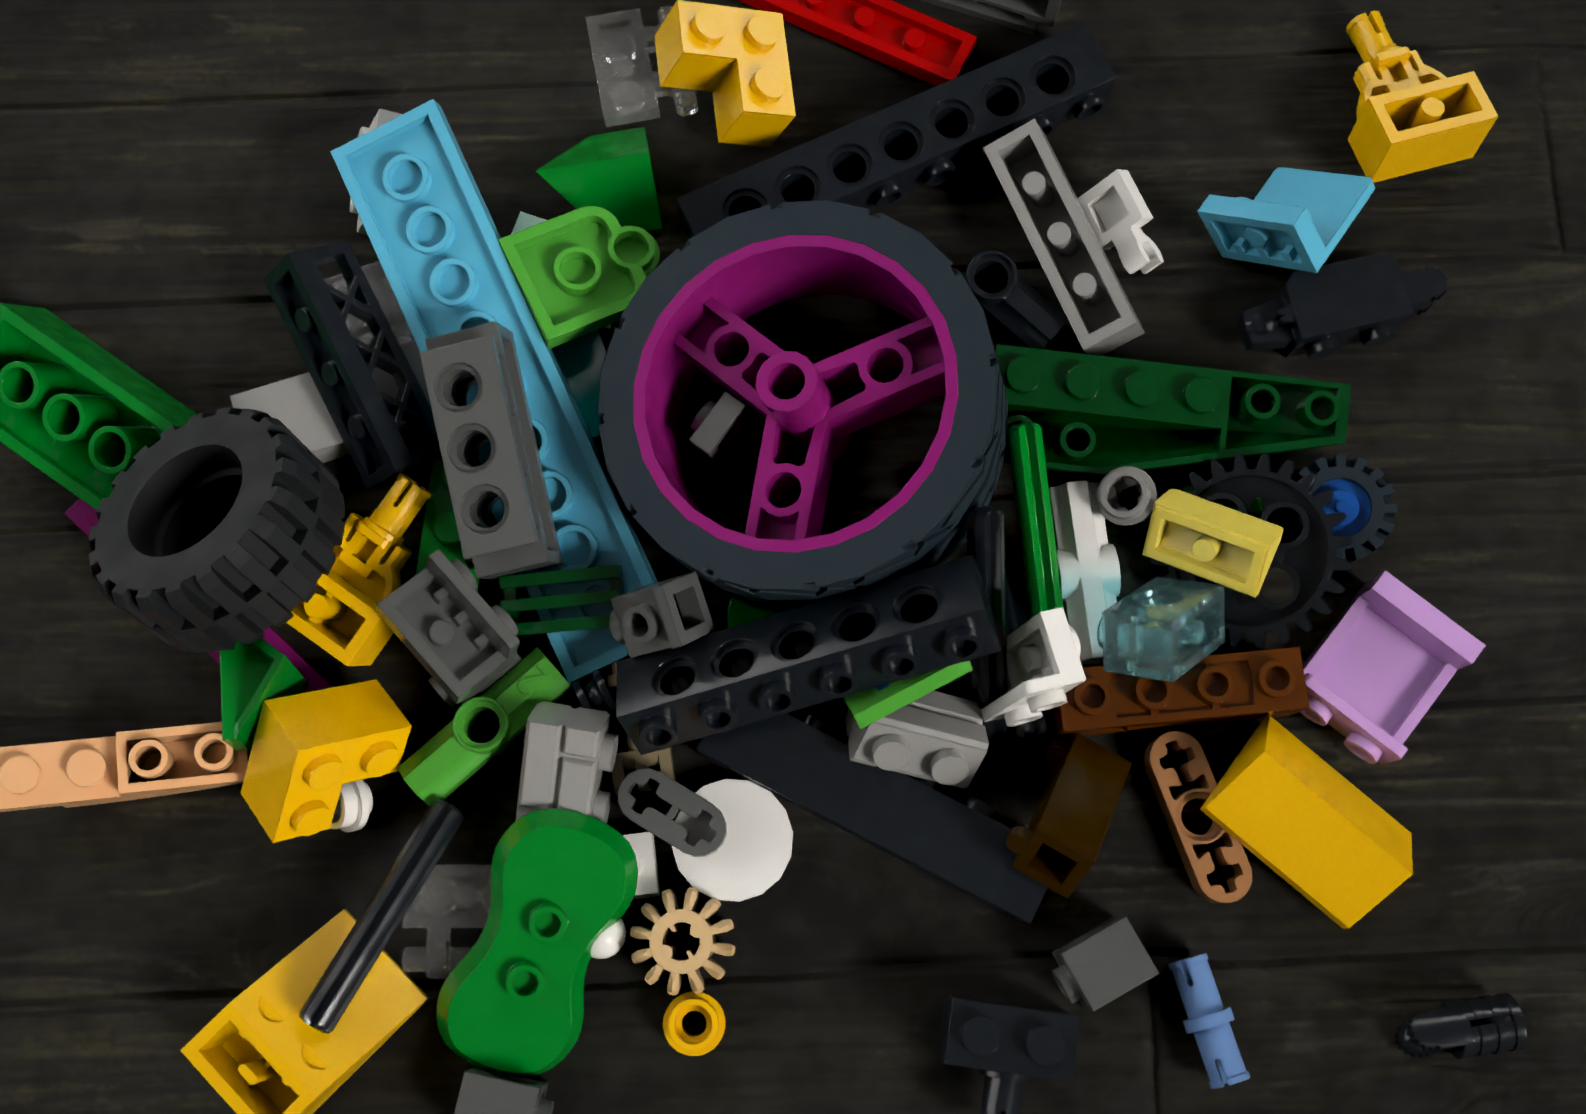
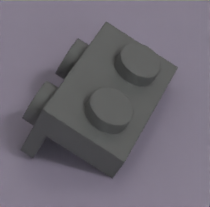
[376,549,520,704]

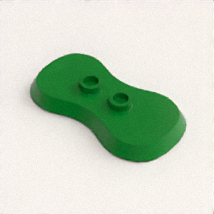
[436,808,638,1077]

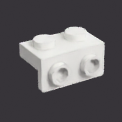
[981,607,1086,727]

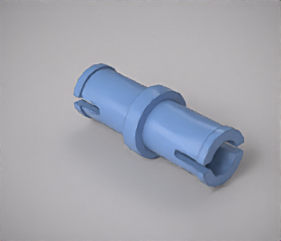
[1168,953,1250,1089]

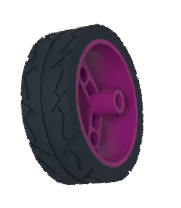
[598,200,1008,612]

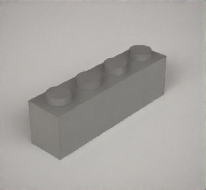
[983,118,1145,356]

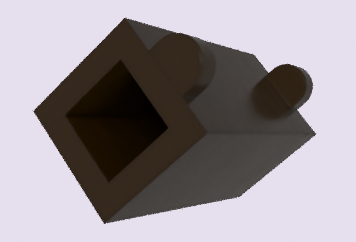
[1006,733,1132,899]

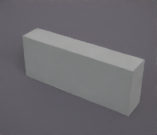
[230,340,432,463]

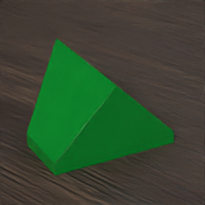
[536,127,663,235]
[220,638,309,751]

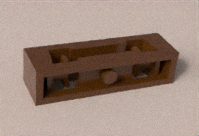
[1049,647,1310,739]

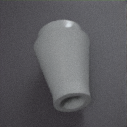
[1096,466,1157,526]

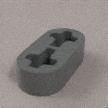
[618,768,727,857]

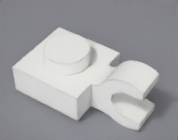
[1077,169,1164,274]

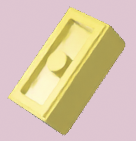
[1142,488,1283,598]

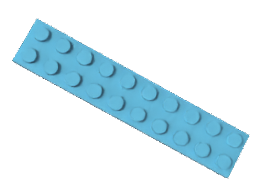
[330,99,658,683]

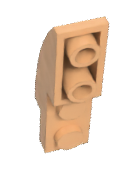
[0,722,249,812]

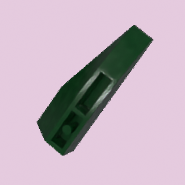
[994,344,1351,476]

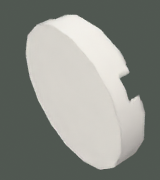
[672,779,793,902]

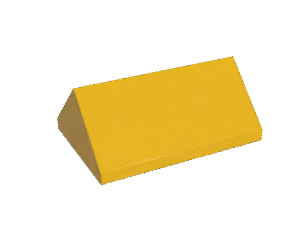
[1200,716,1413,929]

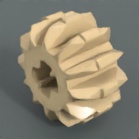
[630,887,736,995]

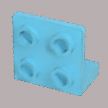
[1197,167,1375,273]

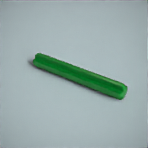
[1007,422,1064,619]

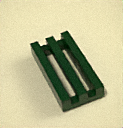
[499,565,624,636]

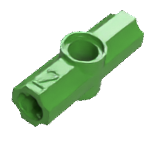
[397,647,573,806]

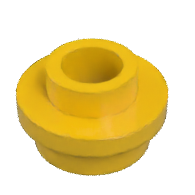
[663,991,726,1056]

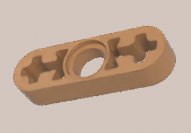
[1144,731,1252,903]

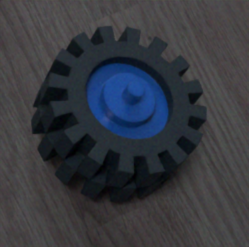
[1281,454,1397,563]

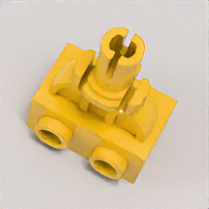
[1346,11,1498,183]
[286,473,433,667]

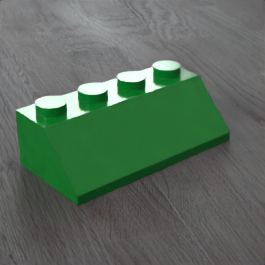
[0,303,197,510]

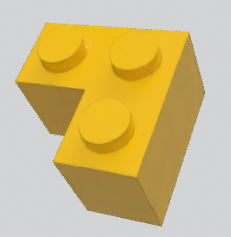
[654,0,796,147]
[241,679,412,843]

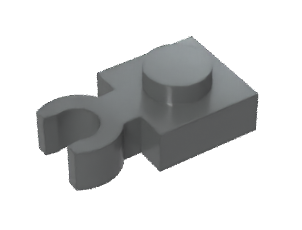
[690,392,751,464]

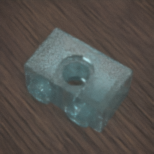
[1097,577,1225,682]

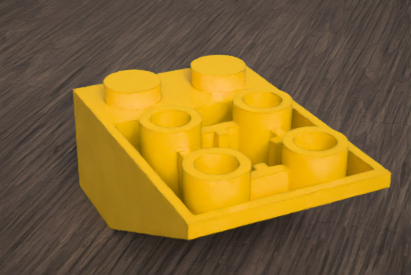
[180,909,429,1114]

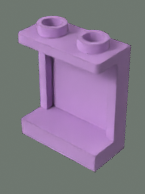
[1300,570,1486,765]

